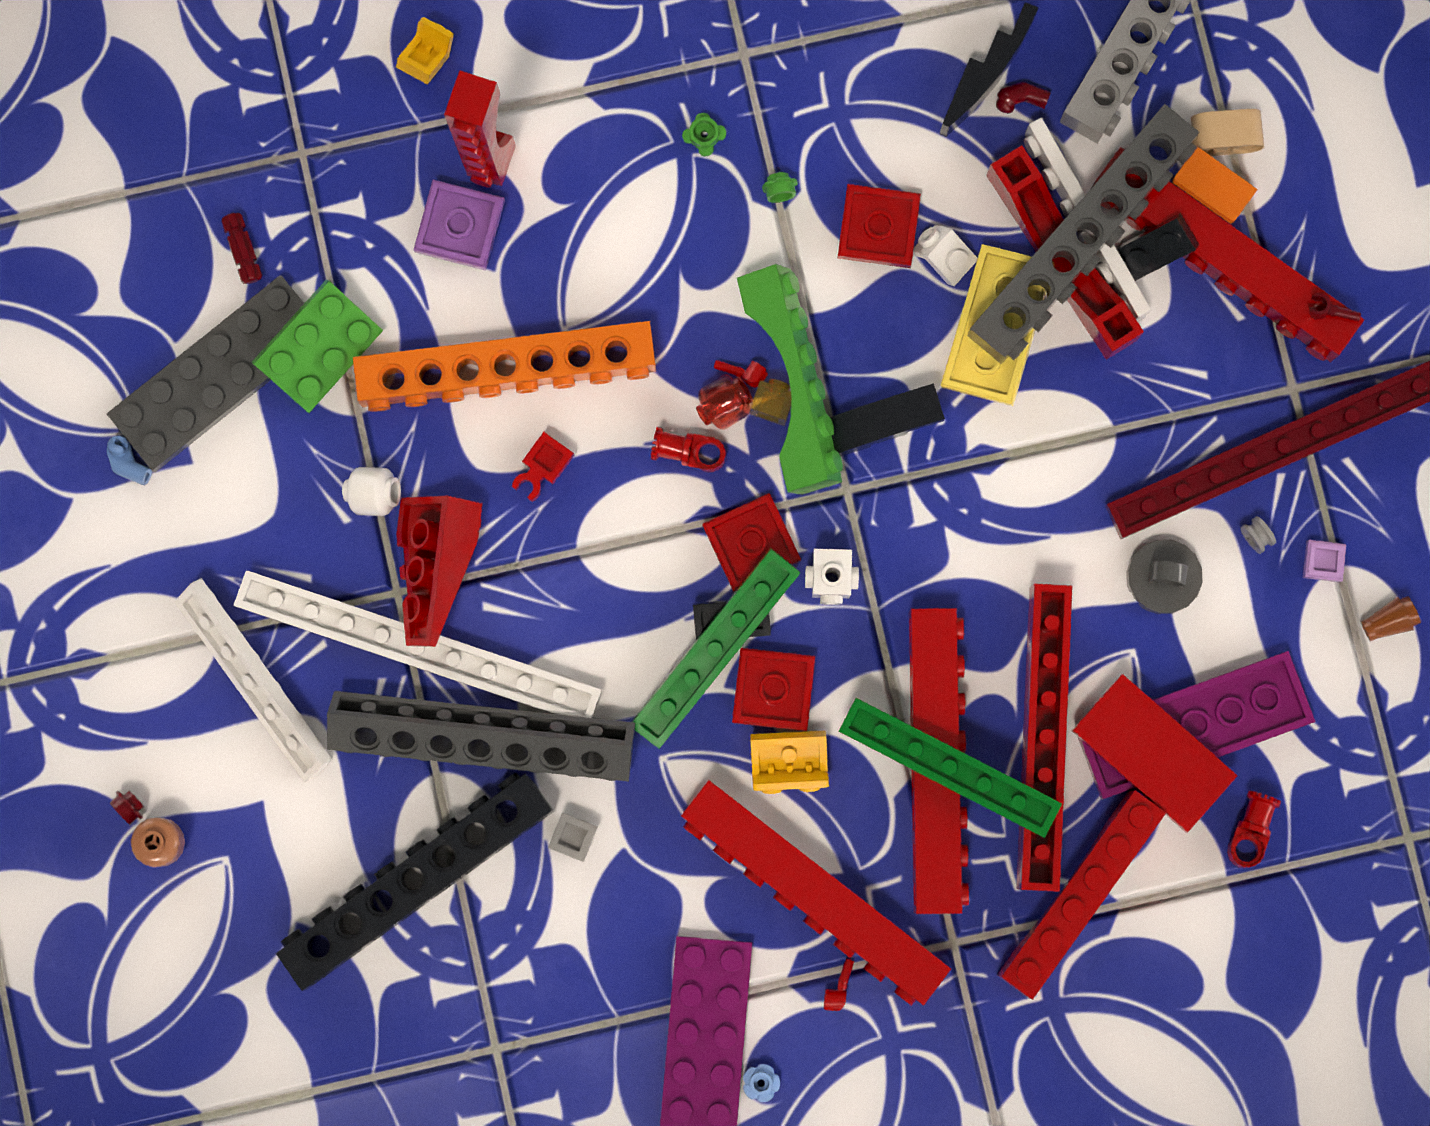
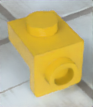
[396,17,454,85]

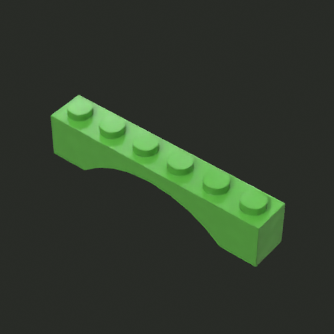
[737,264,843,495]

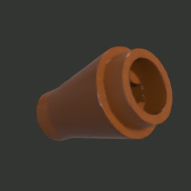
[1360,596,1421,642]

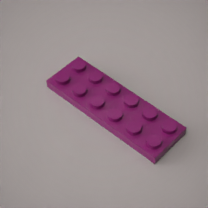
[1078,651,1316,800]
[660,936,752,1126]

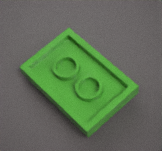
[251,279,383,413]

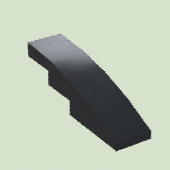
[940,2,1039,137]
[830,383,945,456]

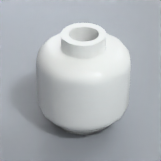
[342,467,401,516]

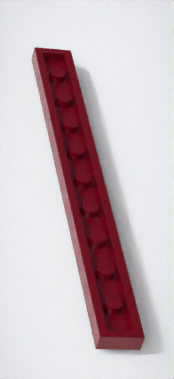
[1105,361,1430,539]

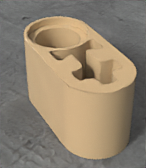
[1191,109,1264,156]

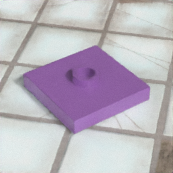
[413,180,505,271]

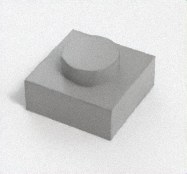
[548,812,598,862]

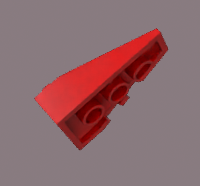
[396,496,483,647]

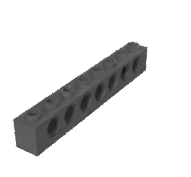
[967,104,1200,365]
[327,691,635,782]

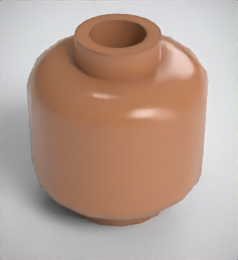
[131,817,185,867]

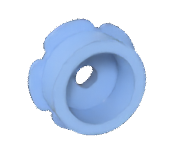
[743,1064,780,1102]

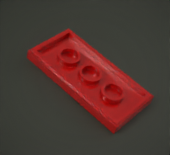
[1071,674,1238,833]

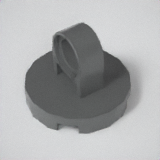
[1126,539,1203,614]

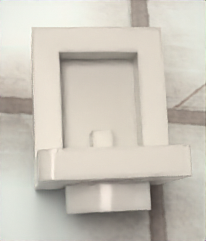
[913,225,978,286]

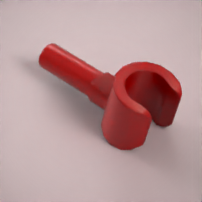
[714,360,768,388]
[824,959,854,1011]

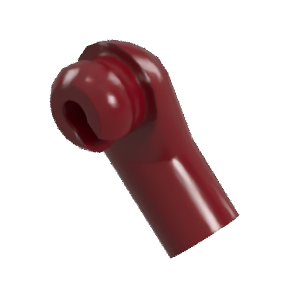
[996,81,1051,114]

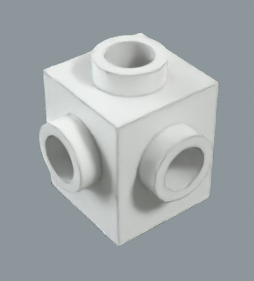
[805,549,859,605]

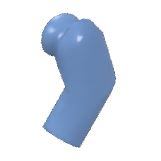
[107,435,152,486]

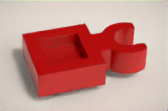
[512,432,575,502]

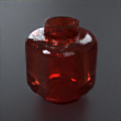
[696,374,753,430]

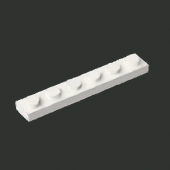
[1024,118,1151,322]
[175,578,333,783]

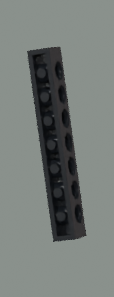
[275,772,555,991]

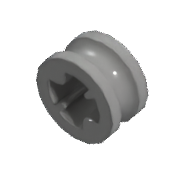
[1240,516,1276,554]

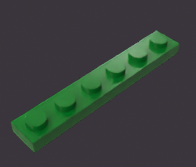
[631,548,801,749]
[838,698,1062,838]

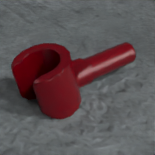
[1308,293,1361,322]

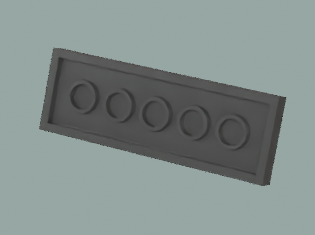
[107,275,304,473]

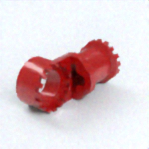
[651,427,726,472]
[1227,791,1281,868]

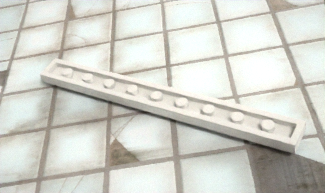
[233,570,602,718]

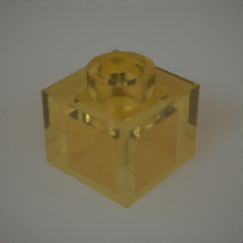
[750,379,791,426]

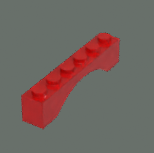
[444,70,516,188]
[986,145,1144,360]
[997,790,1166,1000]

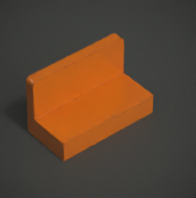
[1173,146,1258,223]

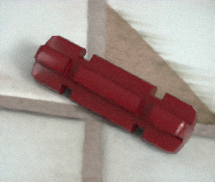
[221,213,262,284]

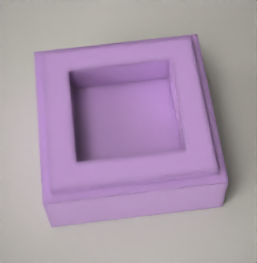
[1303,540,1346,583]

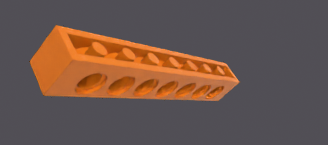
[353,321,656,412]

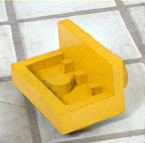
[750,730,829,794]

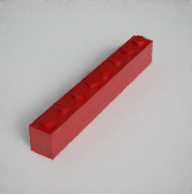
[1091,147,1365,362]
[1016,584,1073,892]
[909,608,969,914]
[681,780,951,1006]

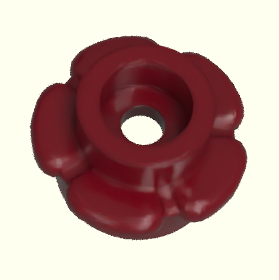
[110,790,145,825]

